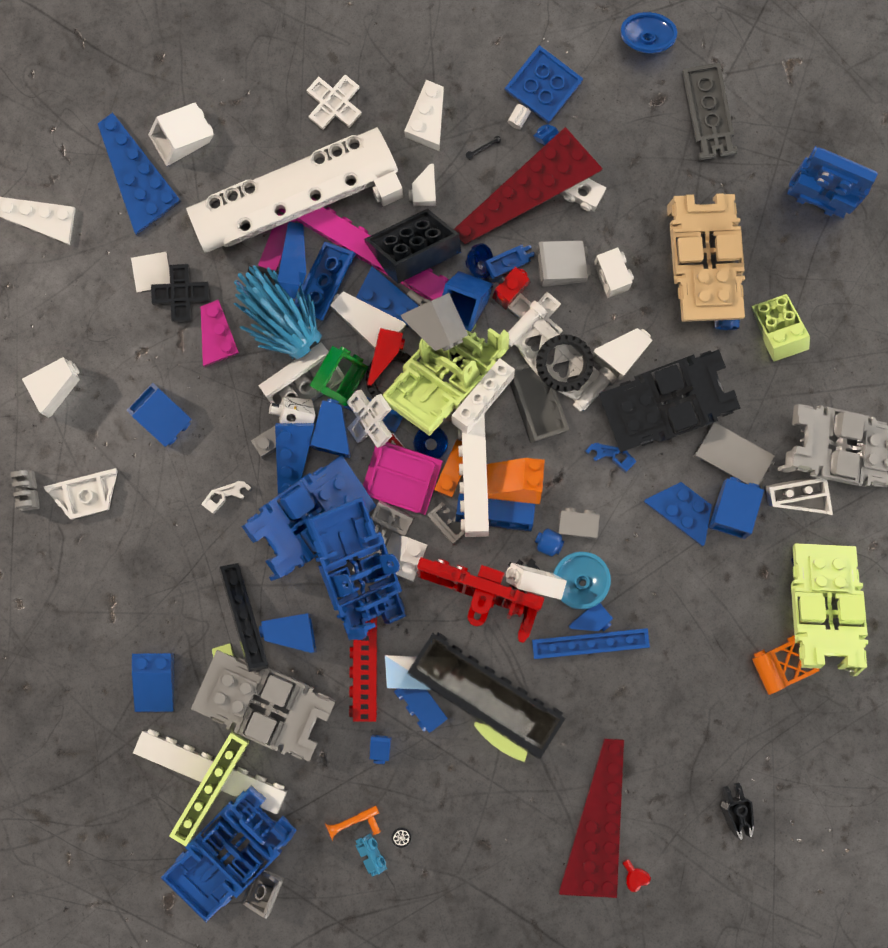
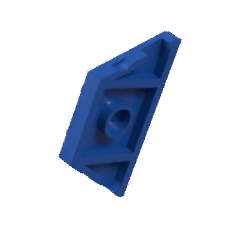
[644,482,712,547]

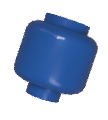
[535,528,564,557]

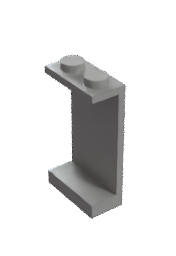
[693,422,775,488]

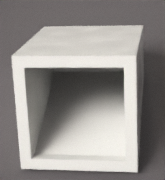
[148,102,214,166]
[592,328,652,381]
[22,357,80,418]

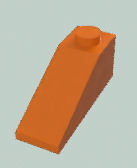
[434,439,463,499]

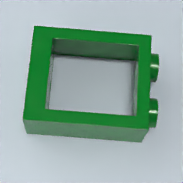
[310,346,369,406]

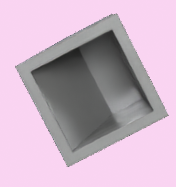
[537,241,591,287]
[401,293,468,351]

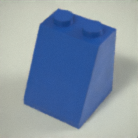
[442,271,494,332]
[127,383,192,447]
[310,399,351,459]
[708,477,764,539]
[259,613,317,653]

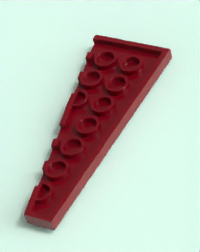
[454,127,603,245]
[559,738,624,898]

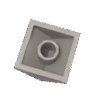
[241,868,285,919]

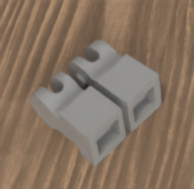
[11,470,40,511]

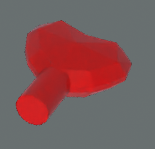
[622,859,651,892]

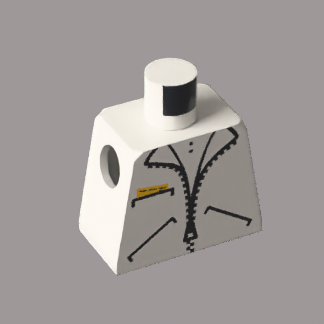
[269,396,316,423]

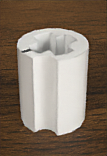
[507,104,531,130]

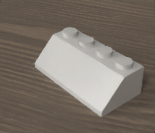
[258,342,345,404]

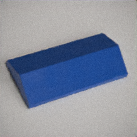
[295,241,356,321]

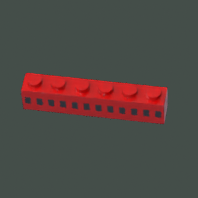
[349,617,378,722]

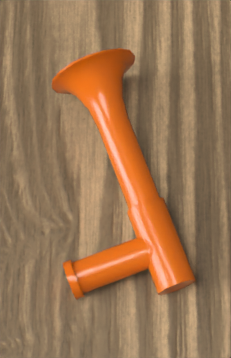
[325,806,381,841]

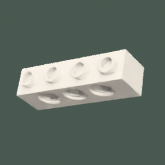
[560,178,606,212]
[452,358,515,434]

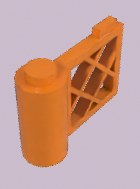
[752,635,820,695]

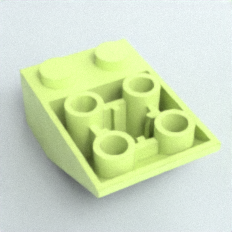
[751,294,810,362]

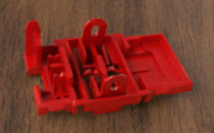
[417,557,544,643]

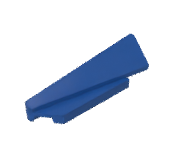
[277,222,306,299]

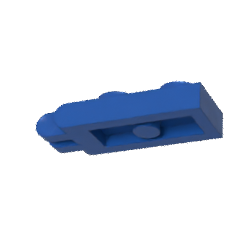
[484,245,535,279]

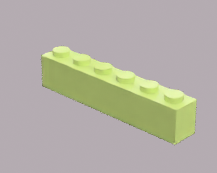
[169,731,250,846]

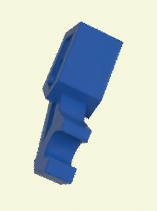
[585,443,637,473]

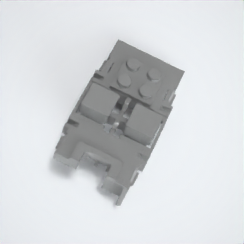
[191,650,336,761]

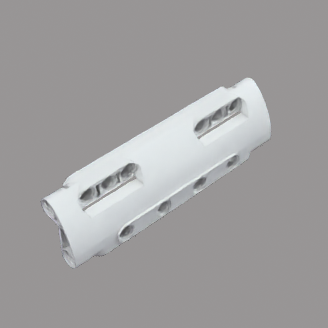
[186,127,398,254]

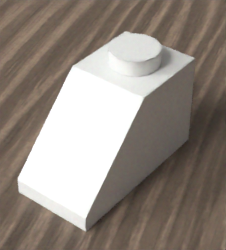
[409,164,436,207]

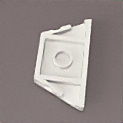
[44,468,118,520]

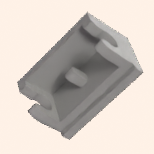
[371,501,415,536]
[427,502,465,544]

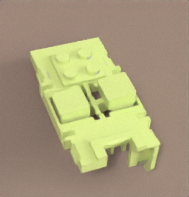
[791,543,868,676]

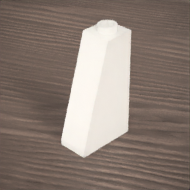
[330,292,406,350]

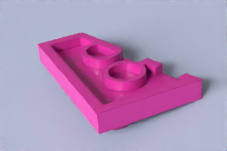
[201,300,239,367]

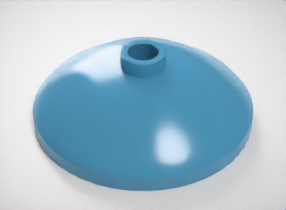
[554,552,611,609]

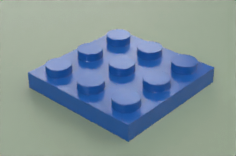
[504,45,583,124]

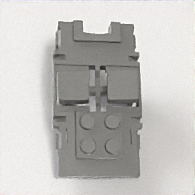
[777,404,888,487]

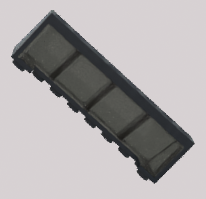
[407,632,566,759]

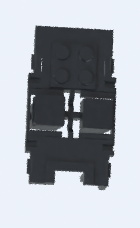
[599,349,741,452]

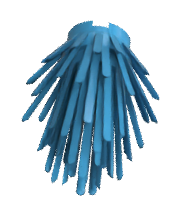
[233,265,322,360]

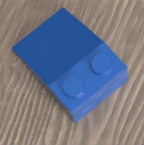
[132,653,174,712]

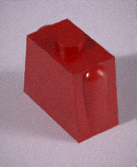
[492,266,531,310]

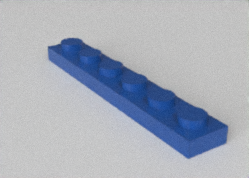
[532,628,650,659]

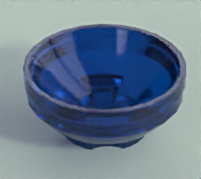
[465,243,493,278]
[413,427,448,459]

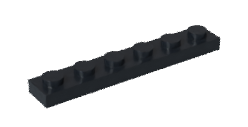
[219,563,268,672]

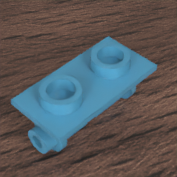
[355,833,387,877]

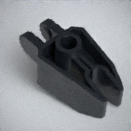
[720,783,754,840]

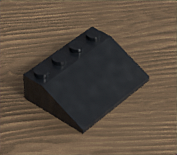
[364,209,461,283]

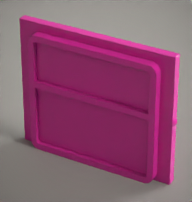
[363,442,443,515]

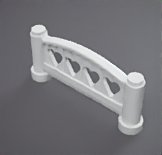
[508,301,617,412]

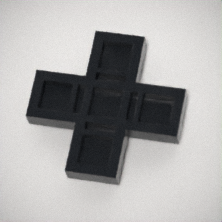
[151,264,210,322]

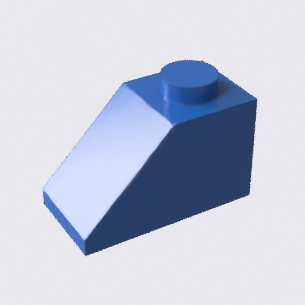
[568,603,613,632]
[369,735,392,764]

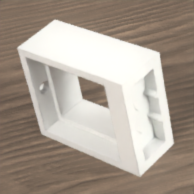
[506,563,567,599]

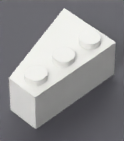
[404,80,444,151]
[765,477,833,515]

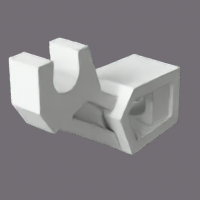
[201,481,252,514]

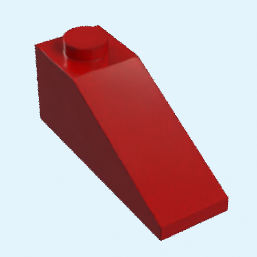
[367,328,405,386]

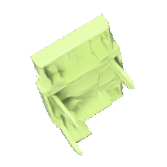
[382,324,509,436]

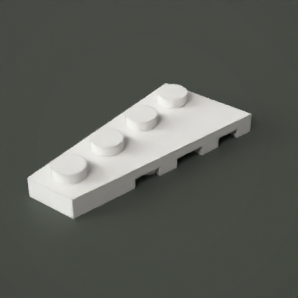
[0,197,75,245]

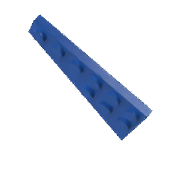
[98,112,181,235]

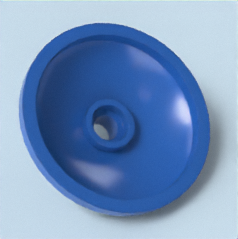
[621,12,677,53]

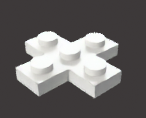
[306,75,362,130]
[507,292,563,344]
[347,390,392,448]

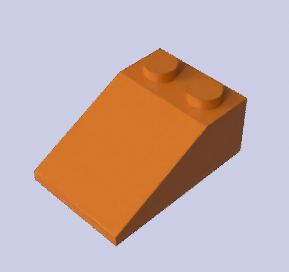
[486,458,545,504]

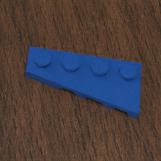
[356,266,419,329]
[275,423,315,495]

